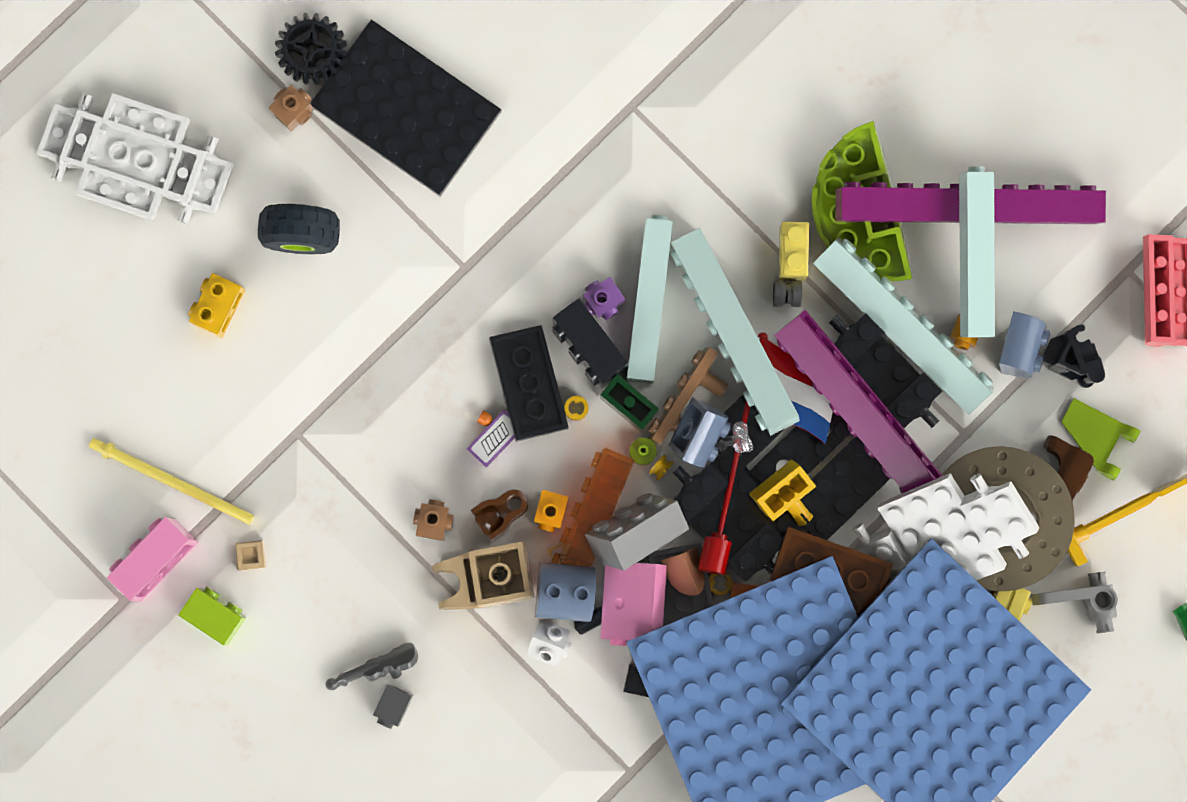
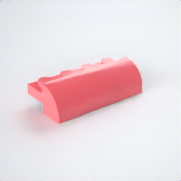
[1143,234,1187,347]

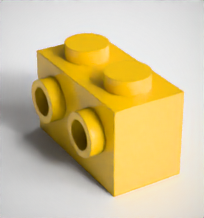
[188,273,245,338]

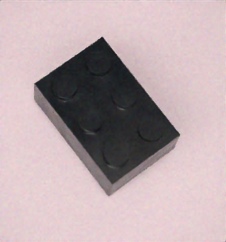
[552,298,629,389]

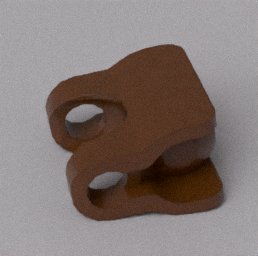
[1043,435,1094,501]
[470,489,529,542]

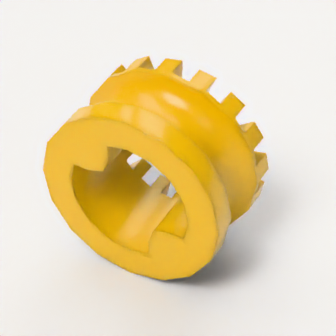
[564,396,589,421]
[648,454,674,481]
[708,572,733,596]

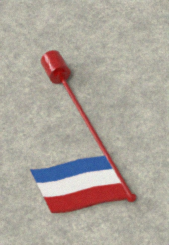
[698,332,833,575]

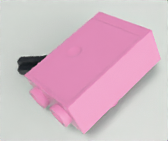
[574,563,667,646]

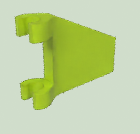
[1061,398,1141,481]

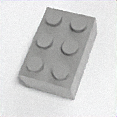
[585,493,689,571]

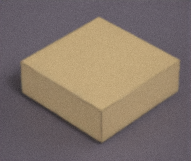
[235,540,266,571]

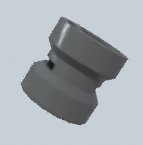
[773,280,802,307]

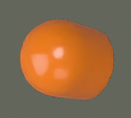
[477,410,493,426]

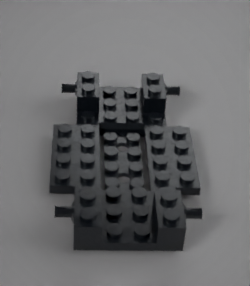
[672,313,942,582]

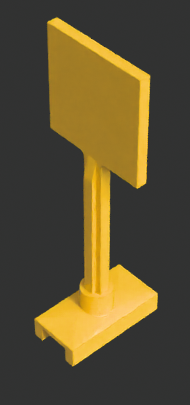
[1067,474,1187,567]

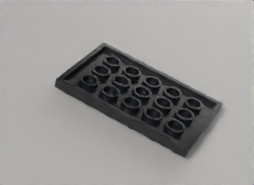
[310,19,502,197]

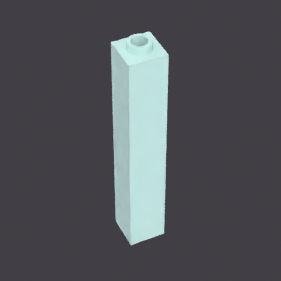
[959,167,995,337]
[626,215,673,384]

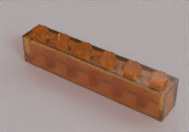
[550,447,635,567]

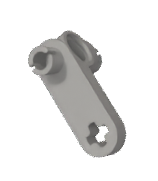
[1031,571,1118,633]

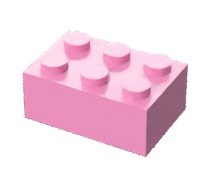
[107,517,198,601]

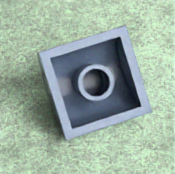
[999,311,1050,378]
[668,397,730,467]
[534,562,596,622]

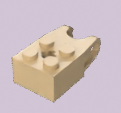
[432,542,535,610]

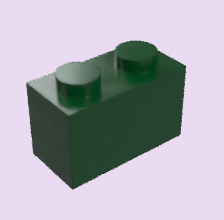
[600,374,659,432]

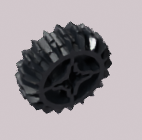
[275,13,347,85]

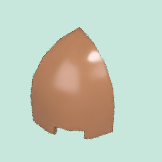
[661,547,704,596]

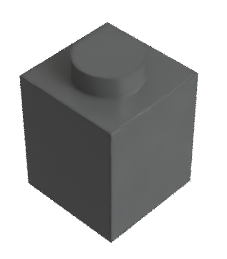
[373,684,414,729]

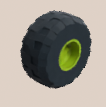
[258,204,340,254]

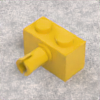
[749,459,816,526]

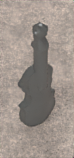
[325,643,418,690]

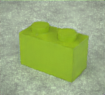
[178,586,246,646]

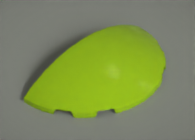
[812,121,913,281]

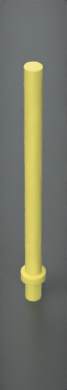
[89,438,254,525]

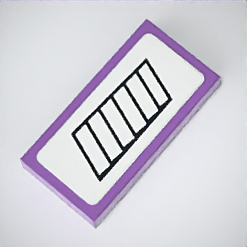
[467,410,515,468]

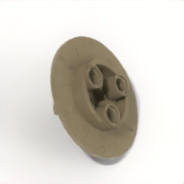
[942,446,1075,591]

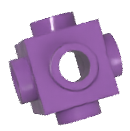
[583,277,625,321]

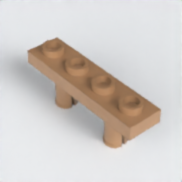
[648,347,729,445]

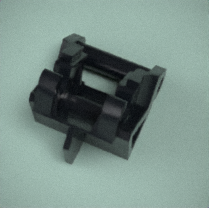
[1042,324,1105,388]

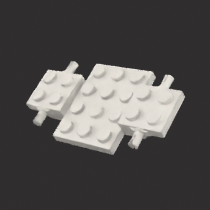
[36,93,233,225]
[850,473,1039,588]

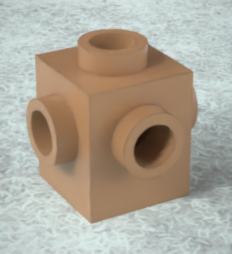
[268,85,314,132]
[413,499,454,541]

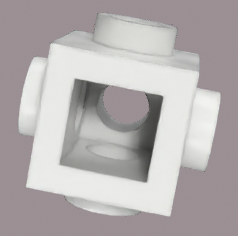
[526,619,572,667]

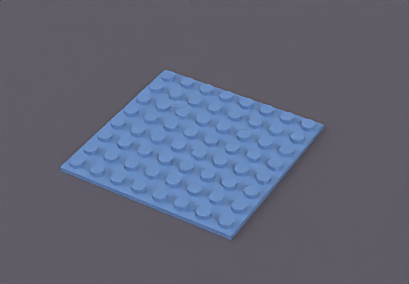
[780,538,1092,802]
[626,556,866,802]

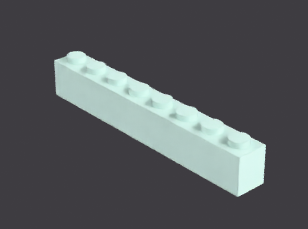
[670,228,800,436]
[813,237,994,415]

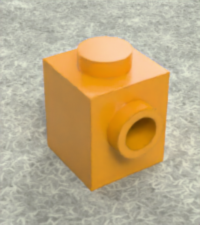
[534,490,569,533]

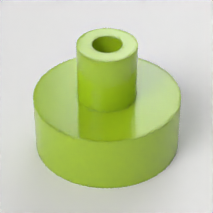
[629,438,657,465]

